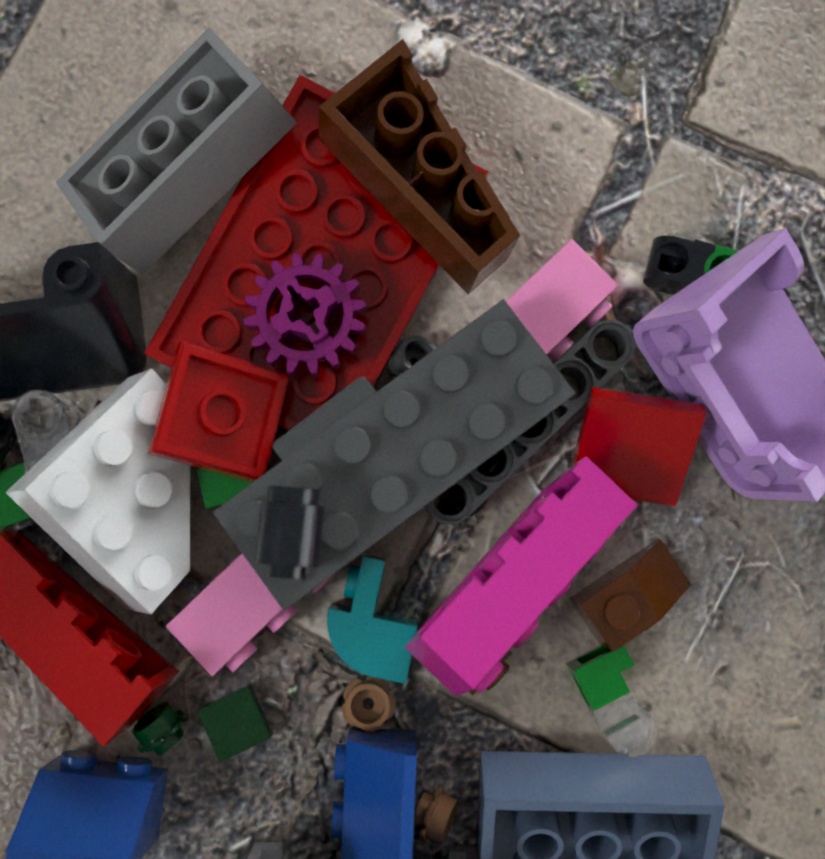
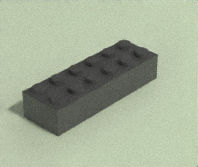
[213,299,576,611]

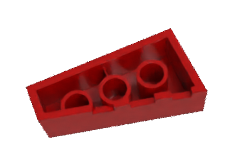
[0,530,180,747]

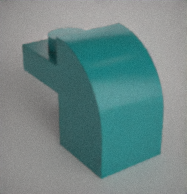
[327,555,418,684]

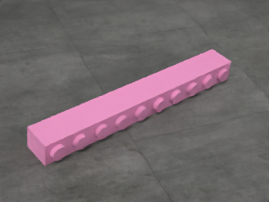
[165,239,619,676]

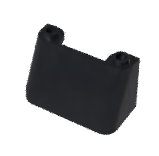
[0,242,147,402]

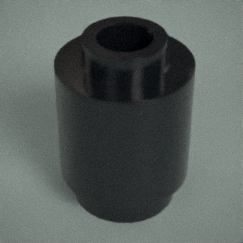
[255,486,324,579]

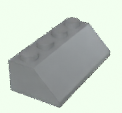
[56,28,297,275]

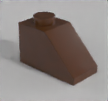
[569,539,691,652]

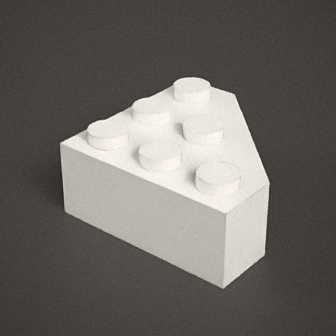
[5,369,190,614]

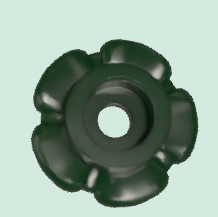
[131,702,184,755]

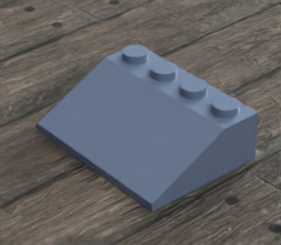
[477,751,725,859]

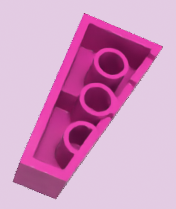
[404,456,638,696]

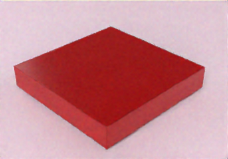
[148,341,290,483]
[571,387,706,506]

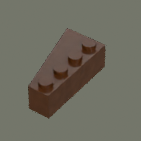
[319,39,520,295]

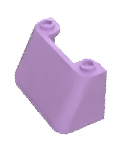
[633,228,825,502]

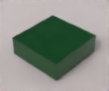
[197,683,273,763]

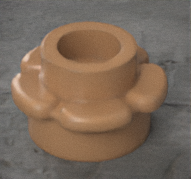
[342,676,396,732]
[414,787,459,845]

